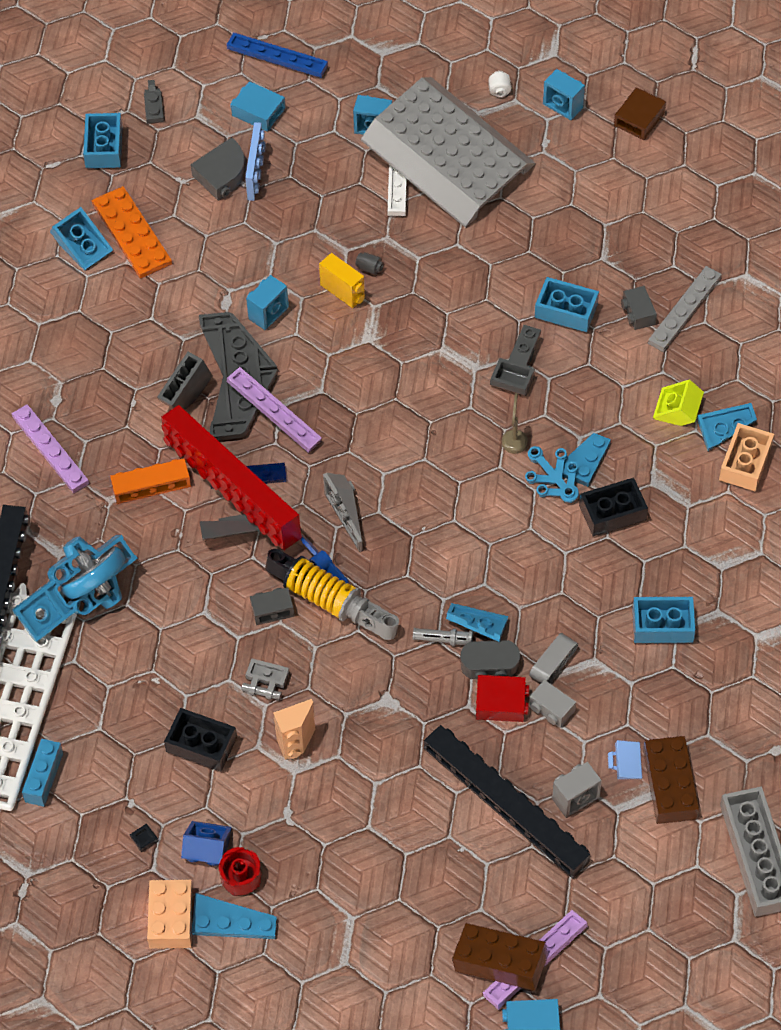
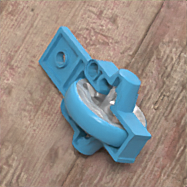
[12,535,138,642]

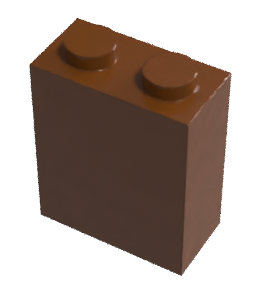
[614,87,666,140]

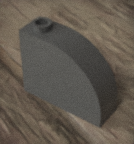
[190,137,245,201]
[157,352,213,409]

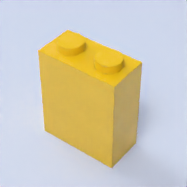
[319,253,365,308]

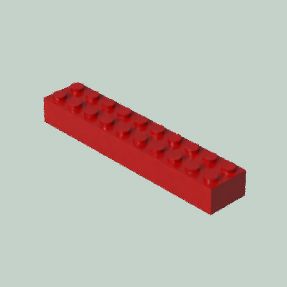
[161,405,302,551]

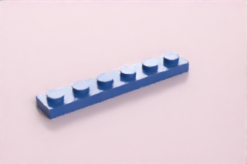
[227,32,328,78]

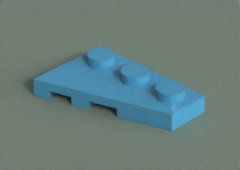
[446,603,508,642]

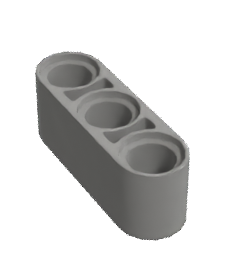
[529,633,578,683]

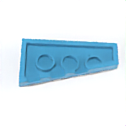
[191,893,277,939]

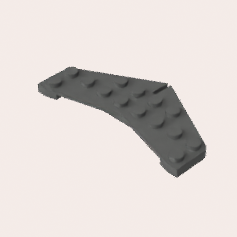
[199,312,278,441]

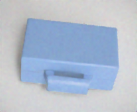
[608,740,642,779]

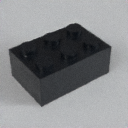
[579,477,648,536]
[164,708,237,772]

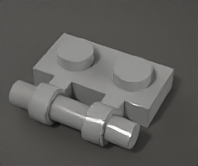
[241,658,290,700]

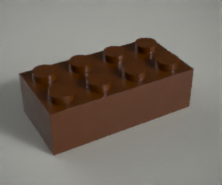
[643,736,699,824]
[452,923,548,991]

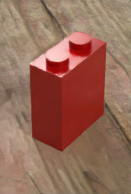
[476,675,529,722]

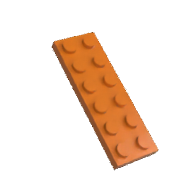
[92,186,172,279]

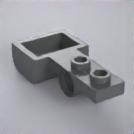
[490,325,541,396]

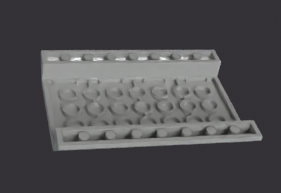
[361,77,535,228]

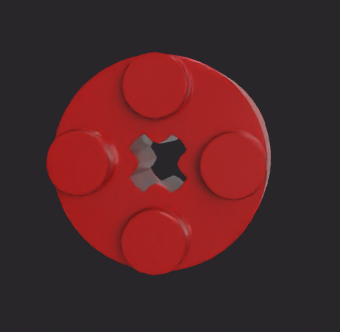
[219,847,262,896]

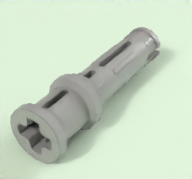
[413,628,473,646]

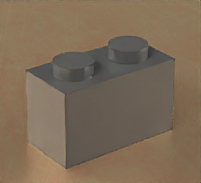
[621,286,657,330]
[250,587,294,626]

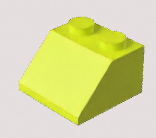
[653,379,704,426]

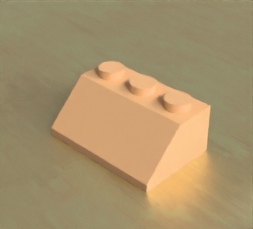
[273,699,315,760]

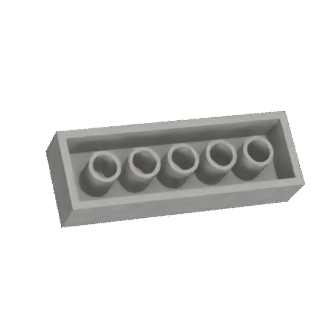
[720,787,781,917]

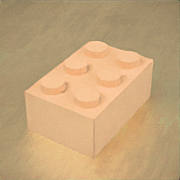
[719,423,774,491]
[147,880,193,949]

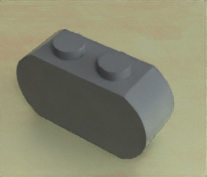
[460,640,520,680]

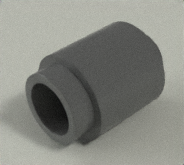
[355,252,384,275]

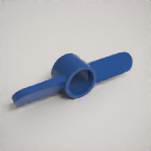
[300,534,349,584]

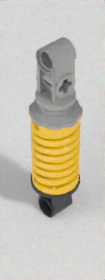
[265,549,399,640]

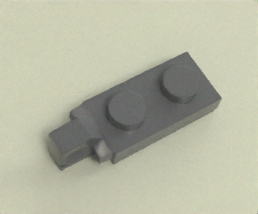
[144,80,164,124]

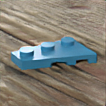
[697,403,757,451]
[554,433,611,487]

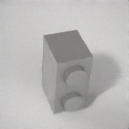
[529,680,576,728]

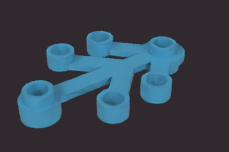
[525,446,579,503]

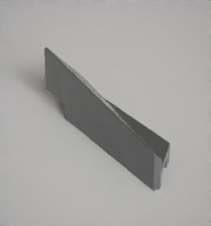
[200,514,260,541]

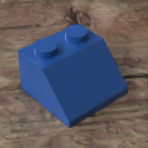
[181,821,232,866]

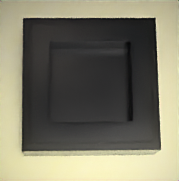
[129,823,158,852]

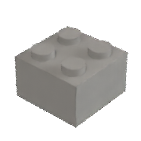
[552,762,602,818]

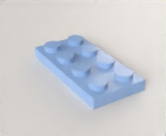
[245,122,266,201]

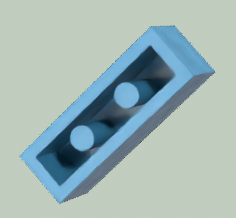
[22,739,63,807]

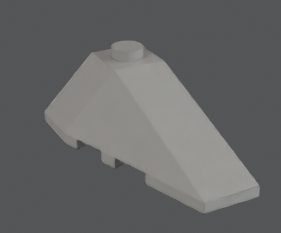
[323,473,363,552]

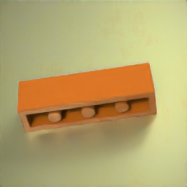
[110,458,191,504]

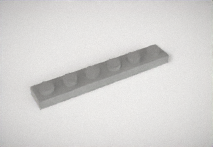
[648,266,722,352]

